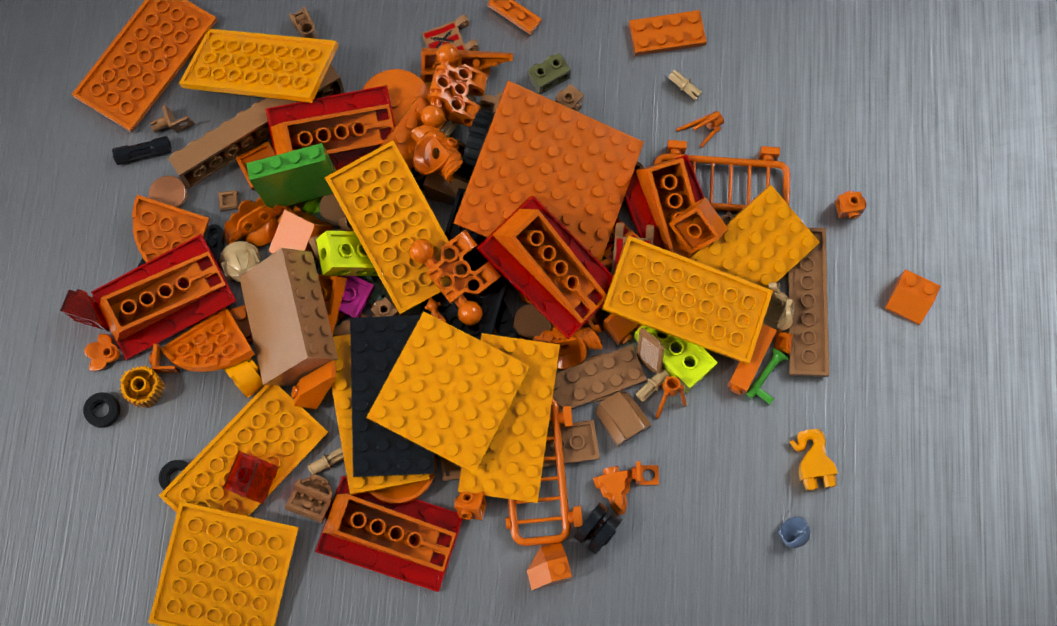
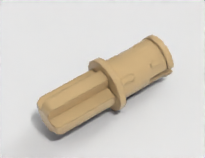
[669,70,702,101]
[636,368,670,402]
[308,447,344,475]

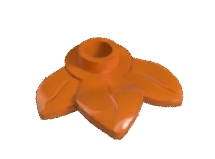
[84,334,120,371]

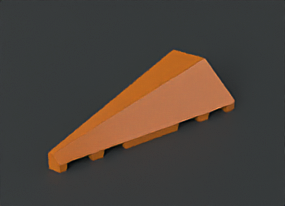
[421,48,513,83]
[318,274,347,335]

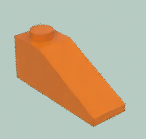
[291,361,336,409]

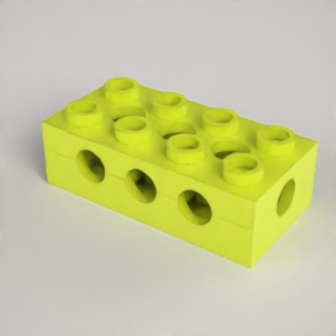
[316,230,379,276]
[634,325,718,393]

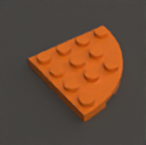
[132,195,210,262]
[160,308,255,372]

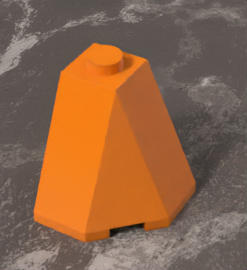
[527,542,572,590]

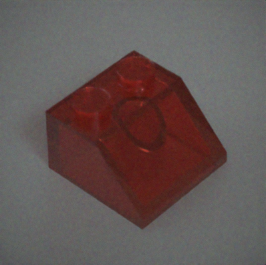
[60,289,109,332]
[223,451,279,504]

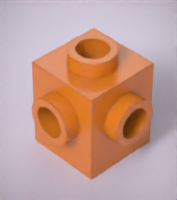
[835,191,866,219]
[454,492,487,520]

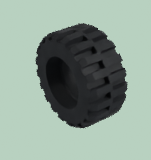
[461,109,495,180]

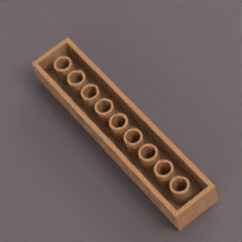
[168,64,345,189]

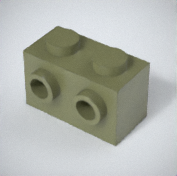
[528,53,571,95]

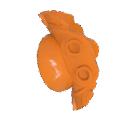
[411,125,463,183]
[224,197,291,246]
[533,326,602,370]

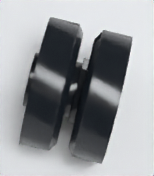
[574,503,622,555]

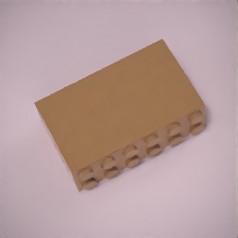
[239,248,338,386]

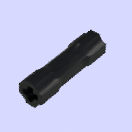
[112,136,172,165]

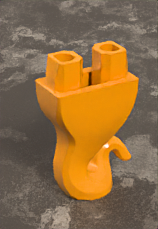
[790,429,838,491]

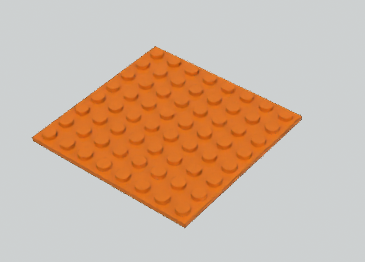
[453,80,644,262]

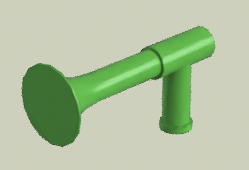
[745,348,789,405]

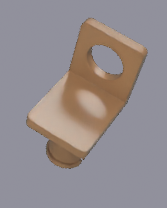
[150,105,195,133]

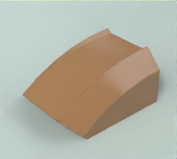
[596,391,651,448]

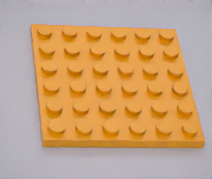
[366,312,530,474]
[148,501,299,626]

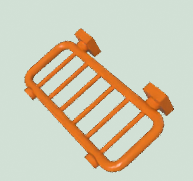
[653,140,791,212]
[505,398,583,546]

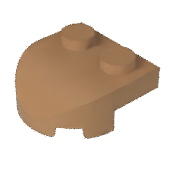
[285,475,332,523]

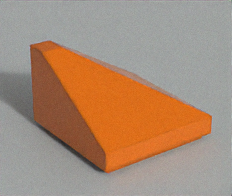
[774,331,793,354]

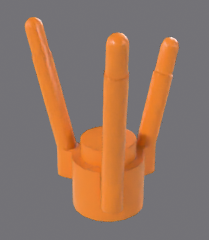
[676,111,724,148]
[655,376,687,419]

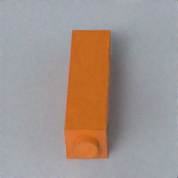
[727,324,777,395]

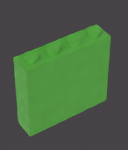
[246,143,336,208]

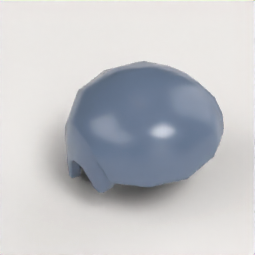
[779,516,811,548]

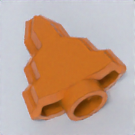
[593,466,633,516]

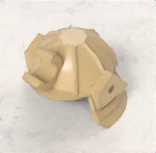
[219,241,261,283]
[763,283,795,331]

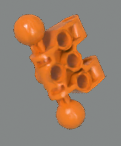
[421,43,488,128]
[409,230,502,326]

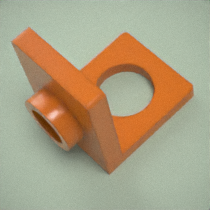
[149,344,180,373]
[631,461,659,485]

